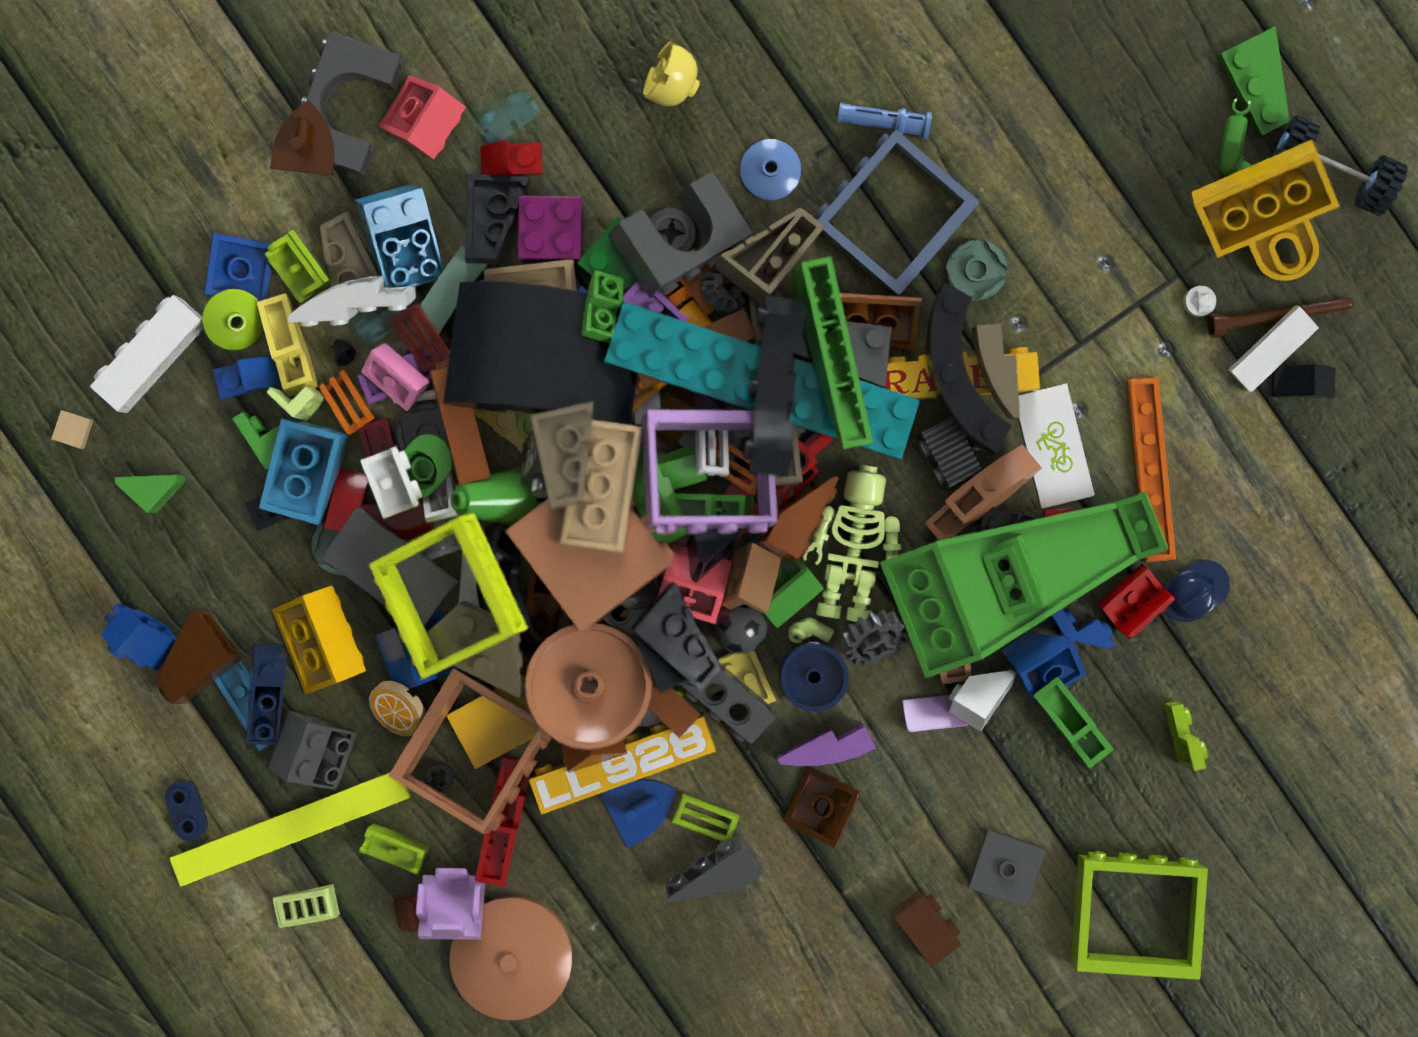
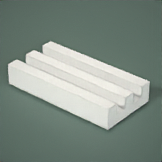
[695,430,729,477]

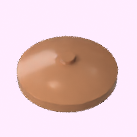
[525,623,652,750]
[450,895,573,1020]

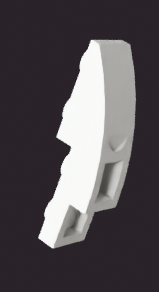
[288,275,416,327]

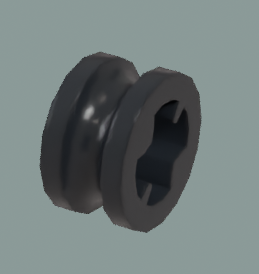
[425,762,454,792]

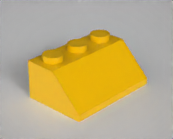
[272,585,366,695]

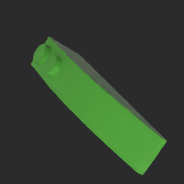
[791,257,873,450]

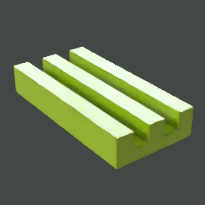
[672,793,740,842]

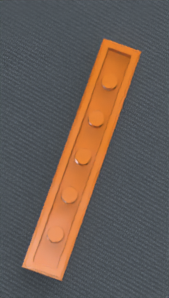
[1126,377,1176,562]

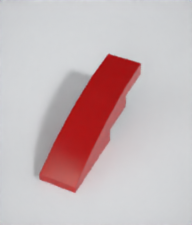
[475,754,531,888]

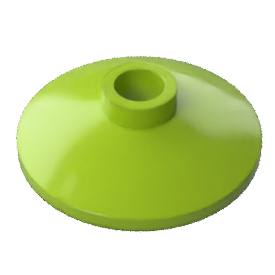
[202,289,264,350]

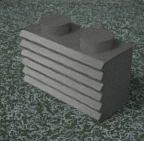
[917,418,982,488]

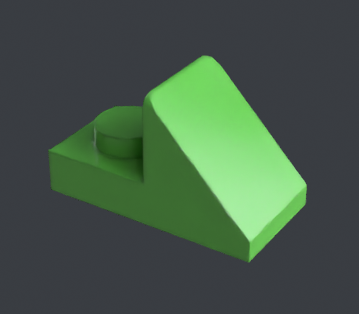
[233,412,280,471]

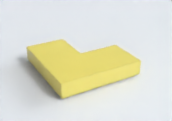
[706,650,776,709]

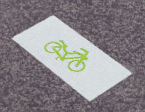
[1019,384,1095,509]

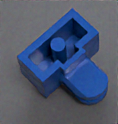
[101,603,177,670]

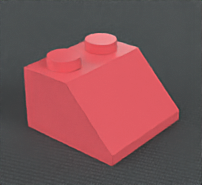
[378,75,466,159]

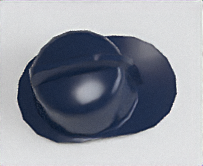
[1164,560,1230,622]

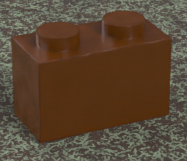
[892,889,961,967]

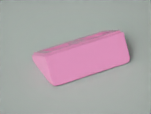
[361,343,429,411]

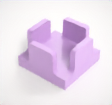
[416,868,485,940]

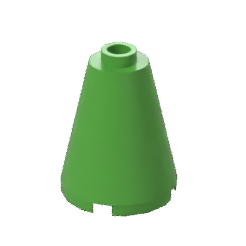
[451,466,542,526]

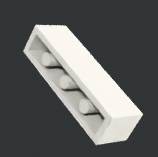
[90,295,204,413]

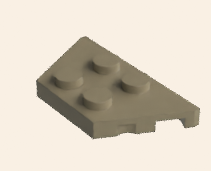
[427,601,525,698]

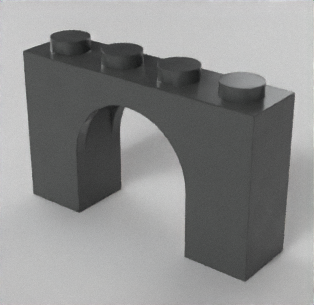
[299,31,405,178]
[608,172,753,298]

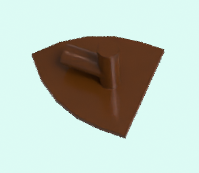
[270,100,334,176]

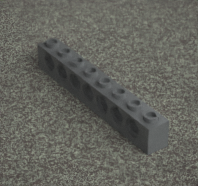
[598,605,776,745]

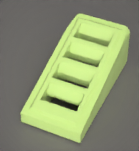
[272,884,340,928]

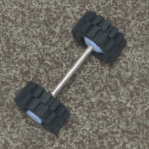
[1270,115,1408,216]

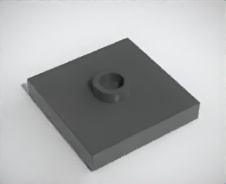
[967,829,1046,908]

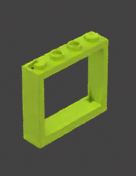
[1071,851,1208,980]

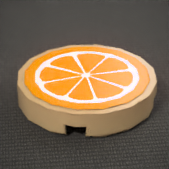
[369,681,426,736]

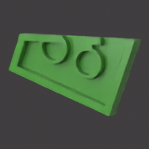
[1218,26,1290,138]

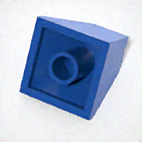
[1002,633,1087,707]

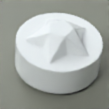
[1183,286,1216,317]

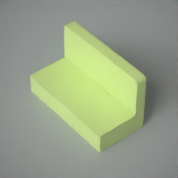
[267,386,326,421]

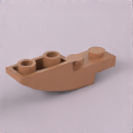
[925,445,1042,540]

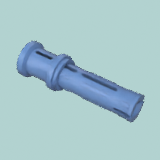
[837,102,932,140]

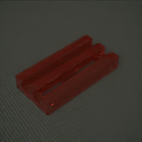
[390,303,450,373]

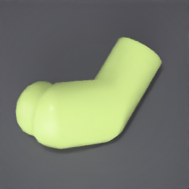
[788,617,835,643]

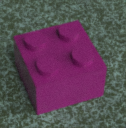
[518,196,584,264]

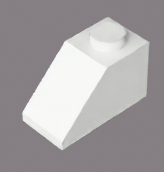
[949,670,1017,732]

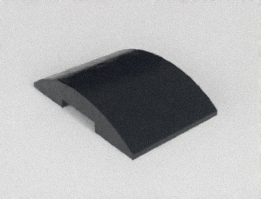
[443,281,637,425]

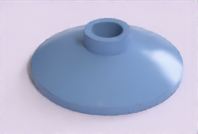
[740,139,801,201]

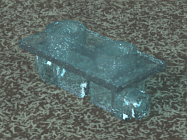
[477,90,541,144]
[353,302,418,345]

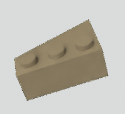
[714,207,825,306]

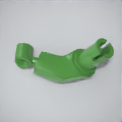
[1219,98,1252,177]

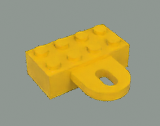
[1191,140,1340,281]

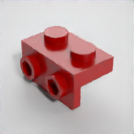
[1096,564,1175,639]

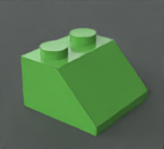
[764,556,824,628]

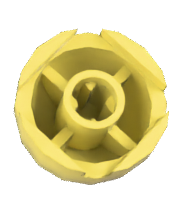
[643,41,700,106]

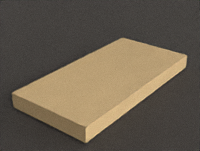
[559,420,643,554]

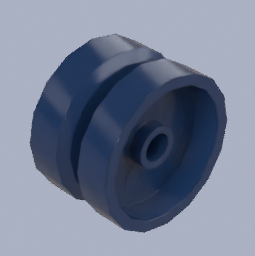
[779,641,849,712]

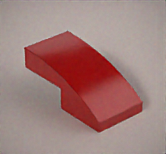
[325,469,369,531]

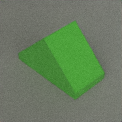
[115,475,186,513]

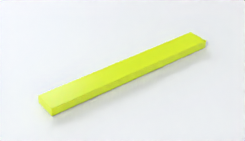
[169,772,411,887]

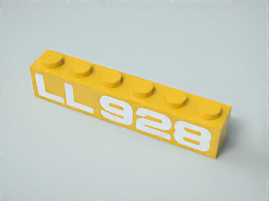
[529,714,716,815]

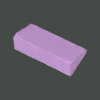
[902,694,969,732]

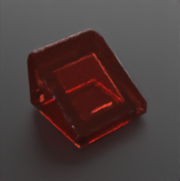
[394,895,419,932]

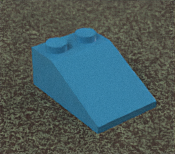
[259,417,349,525]

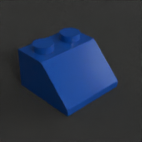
[375,610,460,689]

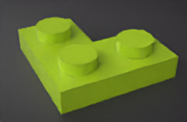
[1164,701,1208,771]

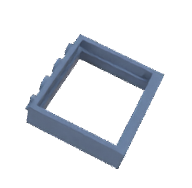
[814,130,980,296]

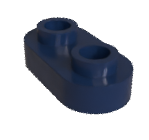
[165,780,208,841]

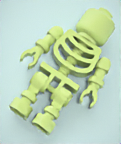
[803,464,901,622]

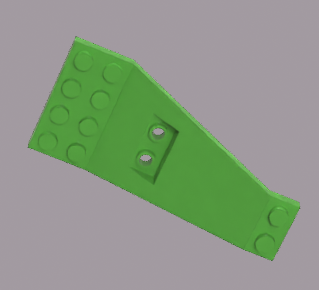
[880,491,1169,678]

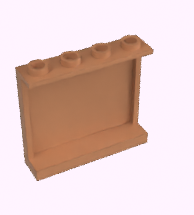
[506,498,675,633]

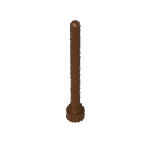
[1207,298,1354,338]

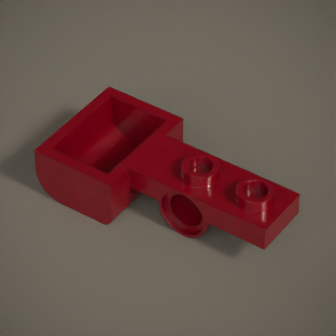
[358,418,435,541]

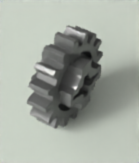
[840,610,908,666]

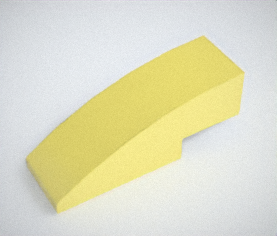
[257,293,319,397]

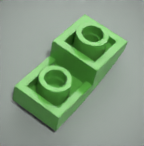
[581,270,624,344]

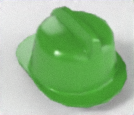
[404,434,453,499]

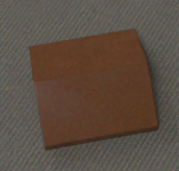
[783,766,862,849]

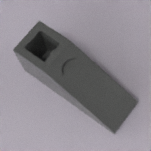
[666,833,763,902]

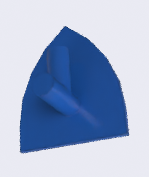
[600,780,677,848]

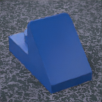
[213,356,282,400]

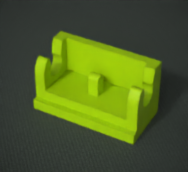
[265,230,329,306]
[359,823,430,875]

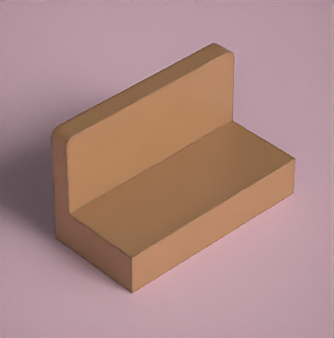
[721,542,781,613]

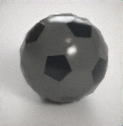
[712,604,768,654]

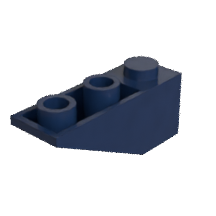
[246,644,287,745]

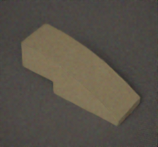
[972,324,1020,419]

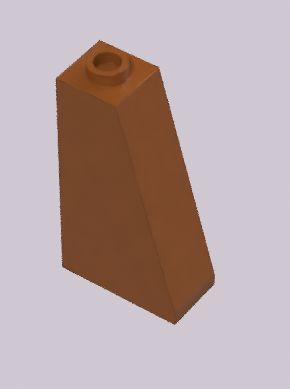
[429,360,490,485]

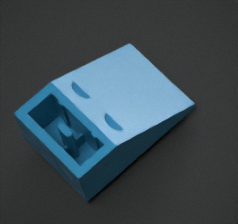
[355,183,444,287]

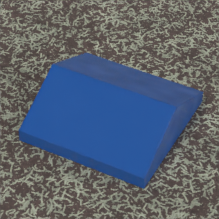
[204,233,272,301]

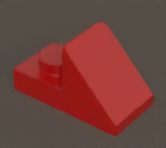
[480,139,543,176]

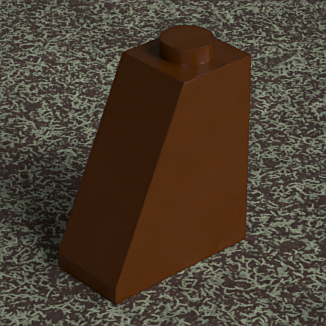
[155,610,242,704]

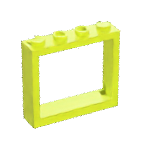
[369,513,528,679]

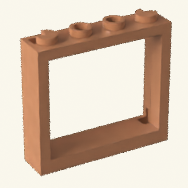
[389,668,551,834]

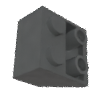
[268,711,357,790]

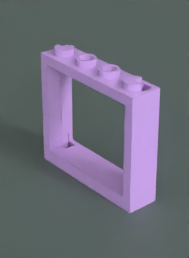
[641,410,778,534]

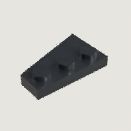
[465,174,530,264]
[631,581,721,692]

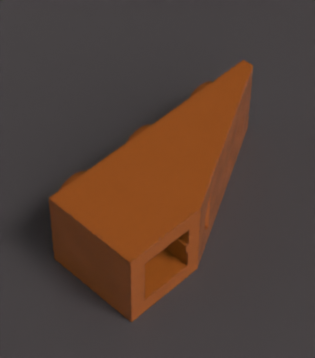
[757,476,839,561]

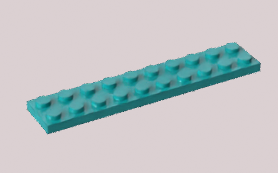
[604,302,920,460]

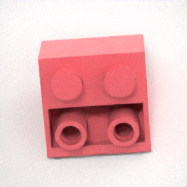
[656,543,732,624]

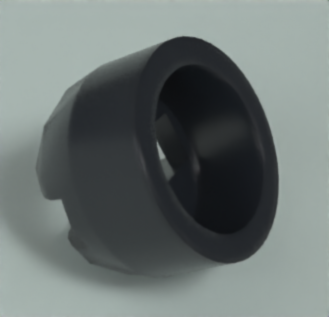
[328,339,356,367]

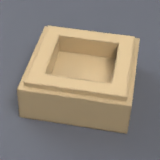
[52,410,94,449]

